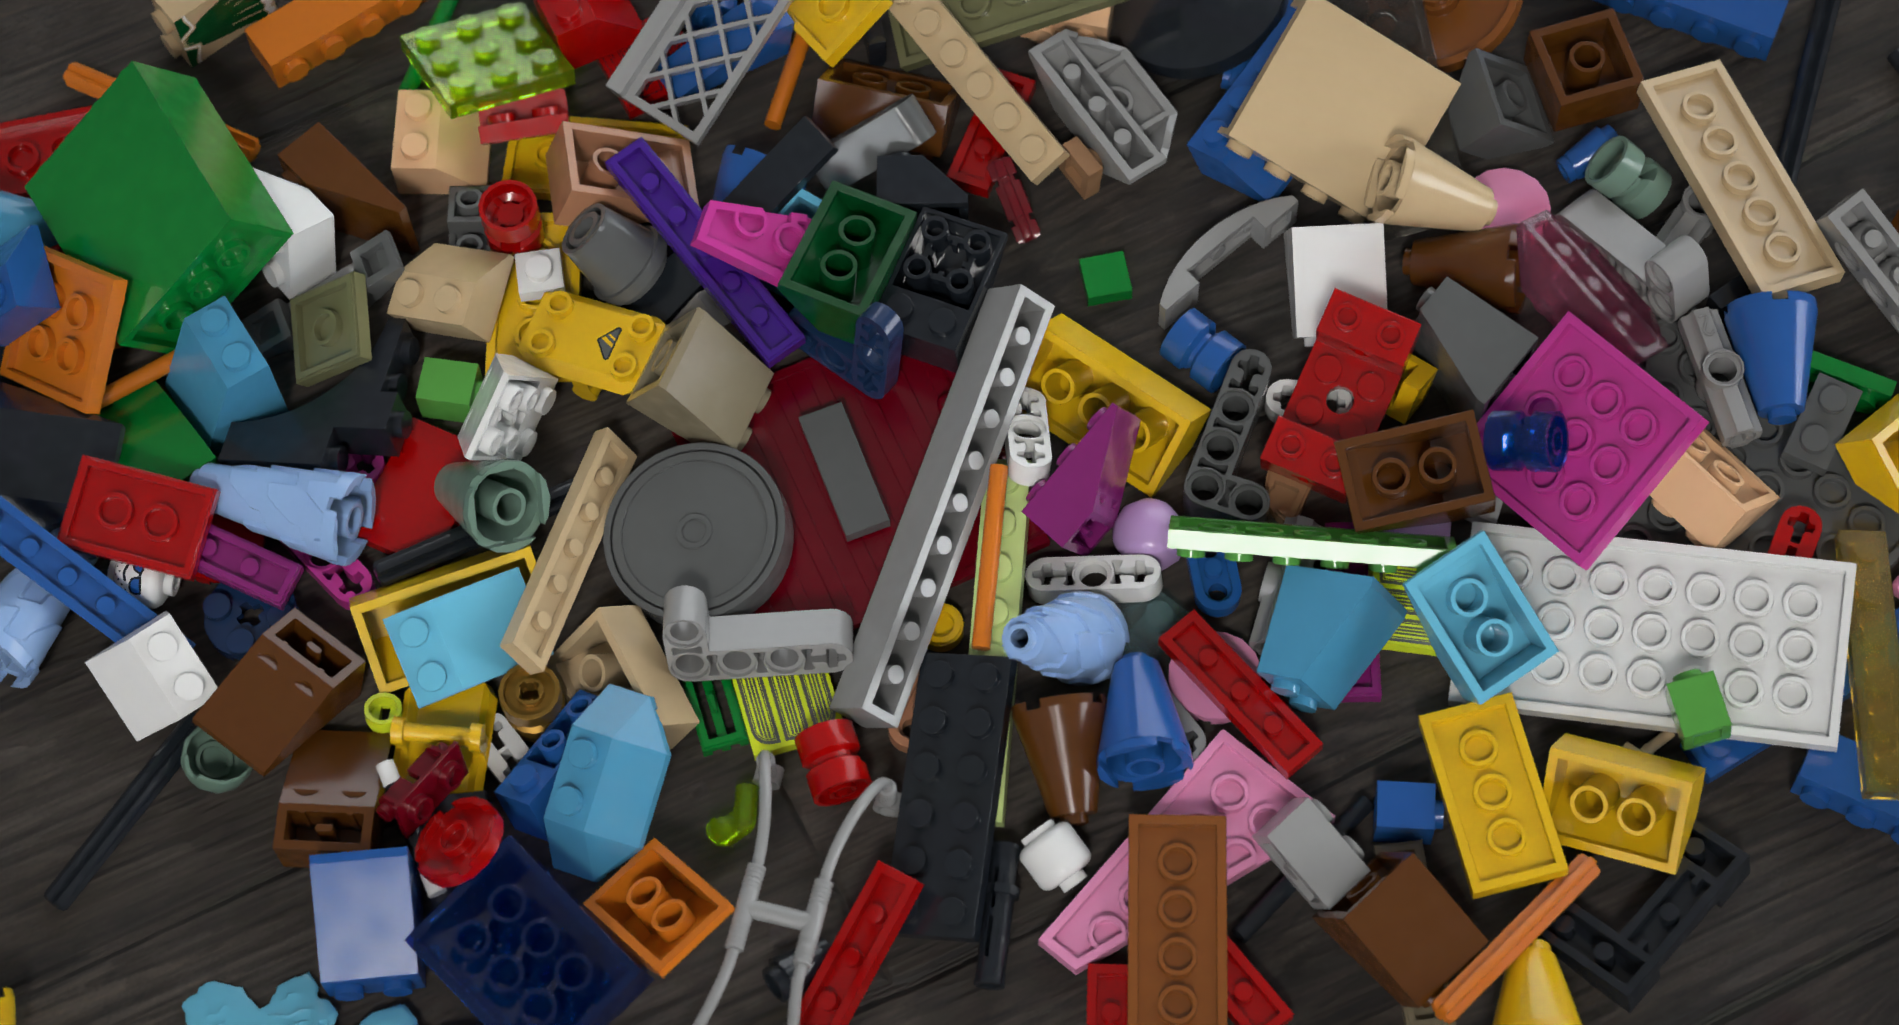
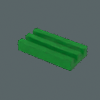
[682,679,749,757]

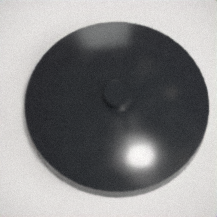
[1114,0,1289,79]

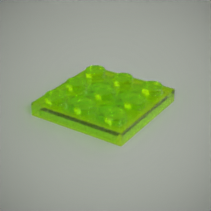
[400,2,575,119]

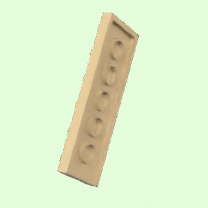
[1637,59,1845,299]

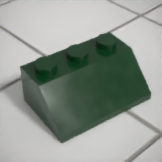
[778,180,917,344]

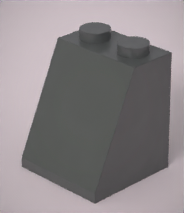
[1413,277,1539,422]

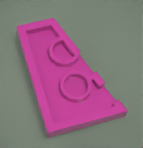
[690,200,812,287]

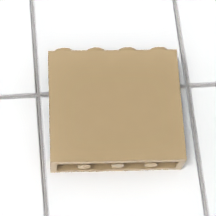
[1217,0,1461,224]

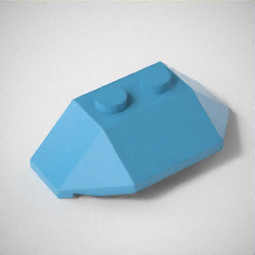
[544,684,671,882]

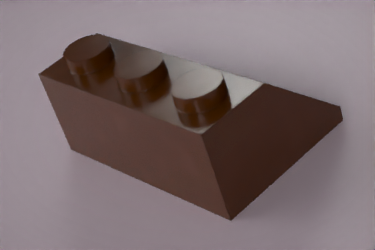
[812,59,962,160]

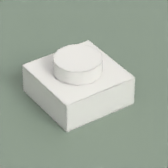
[514,248,566,302]

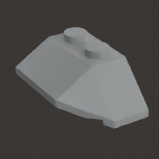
[1029,29,1178,185]

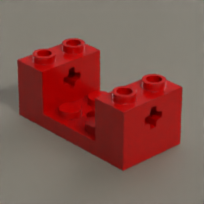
[1260,288,1422,505]

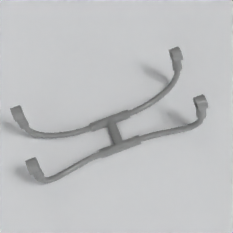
[692,750,901,1025]

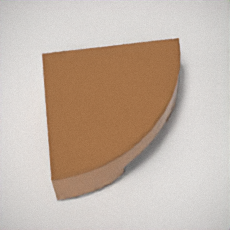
[1265,470,1311,524]

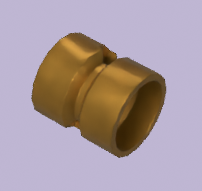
[498,664,566,743]

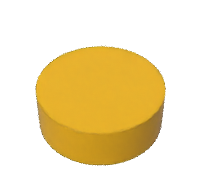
[927,603,964,652]

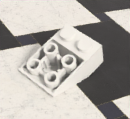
[253,168,336,299]
[458,353,558,461]

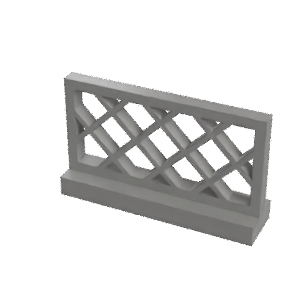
[606,0,793,146]

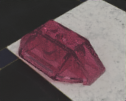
[1516,210,1668,364]

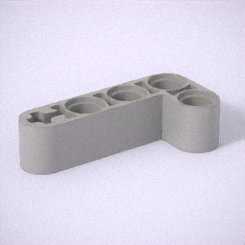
[1554,189,1710,323]
[663,585,853,682]

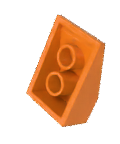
[583,837,735,978]

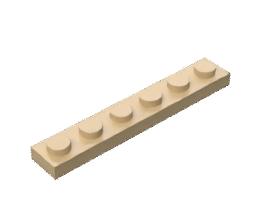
[889,0,1070,185]
[500,427,637,675]

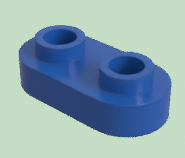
[1185,552,1242,617]

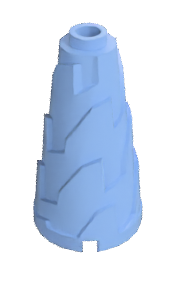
[189,463,376,566]
[0,527,99,688]
[1002,591,1130,686]

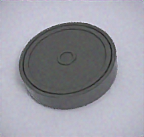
[603,443,794,625]

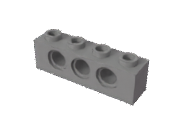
[1816,188,1899,334]

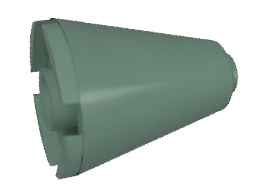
[434,459,550,553]

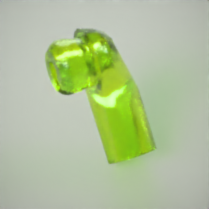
[706,783,759,847]

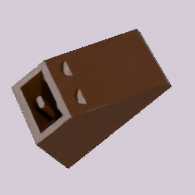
[192,608,366,777]
[273,730,394,868]

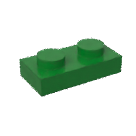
[1808,350,1897,414]

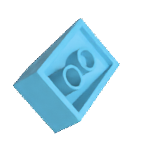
[1402,530,1559,705]
[382,567,554,708]

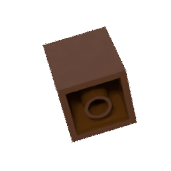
[1312,852,1489,1008]

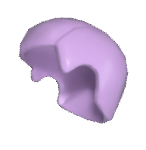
[1112,498,1180,571]

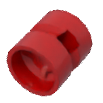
[478,180,545,262]
[794,719,872,806]

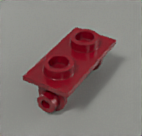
[376,741,469,839]

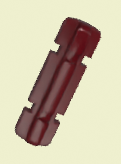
[987,157,1041,244]

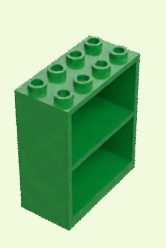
[24,61,294,354]

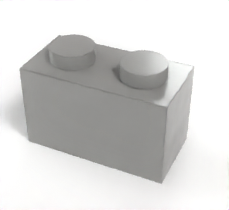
[1252,797,1371,910]

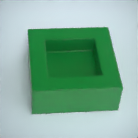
[1079,251,1133,306]

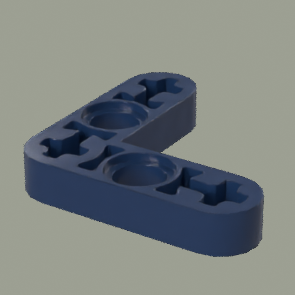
[787,302,904,400]

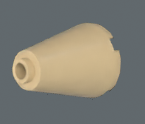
[1364,134,1498,231]

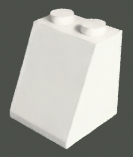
[1284,223,1388,347]

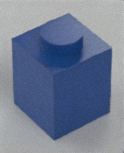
[1373,780,1444,845]

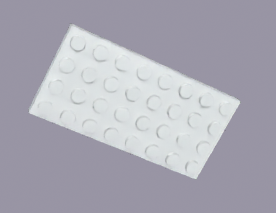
[1448,521,1857,752]

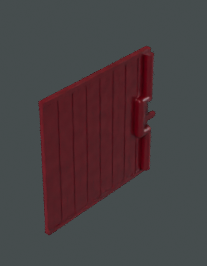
[670,355,1050,630]

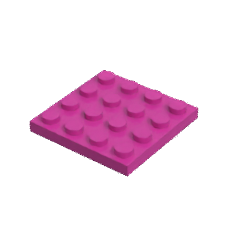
[1477,311,1709,571]

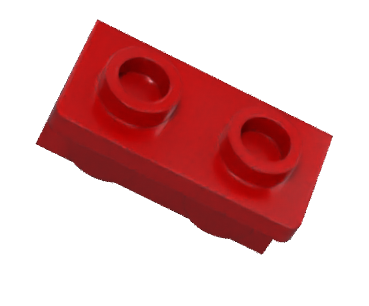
[477,88,570,145]

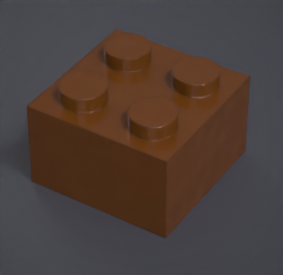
[1523,8,1645,132]

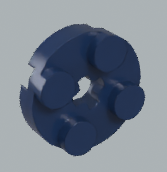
[203,583,299,661]

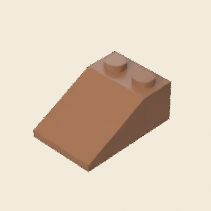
[545,121,699,226]

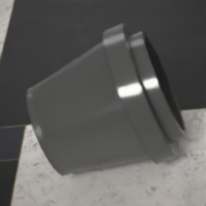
[562,203,667,307]

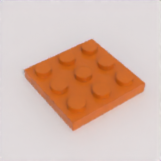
[0,246,128,414]

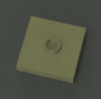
[290,271,372,387]

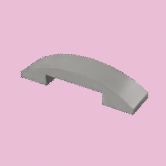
[1158,195,1299,330]

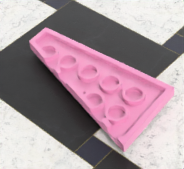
[1038,729,1336,975]

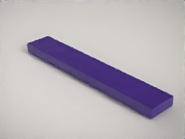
[605,136,806,369]

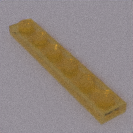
[1834,530,1899,800]

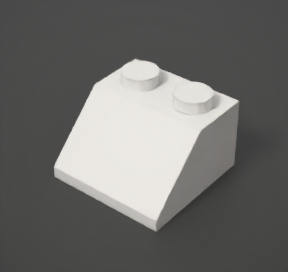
[85,611,218,741]

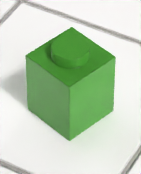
[415,357,484,423]
[1666,669,1732,751]

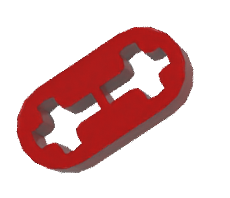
[1767,505,1823,558]

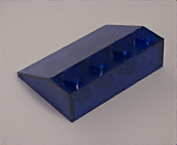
[404,835,655,1025]

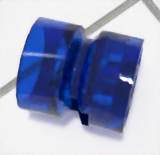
[1483,410,1569,472]

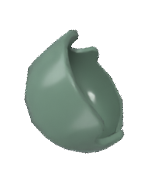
[180,727,253,794]

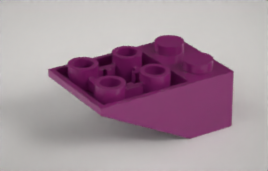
[1021,403,1141,556]

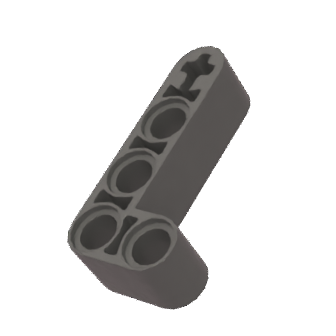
[1182,349,1272,522]

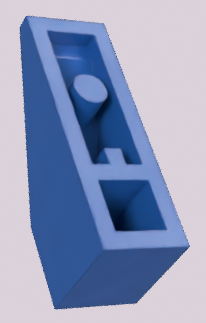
[655,0,795,99]

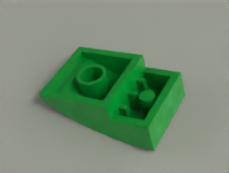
[95,381,219,482]

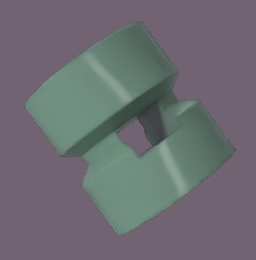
[1585,135,1672,220]

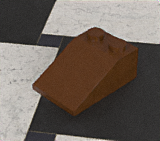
[277,122,420,255]
[1334,410,1496,534]

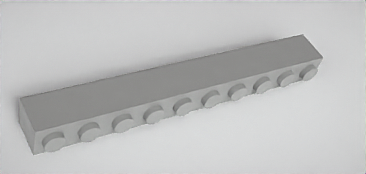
[829,284,1055,728]

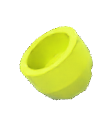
[364,692,403,733]

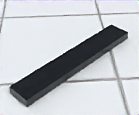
[621,116,839,325]

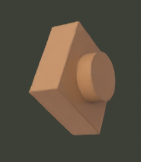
[1059,136,1103,200]

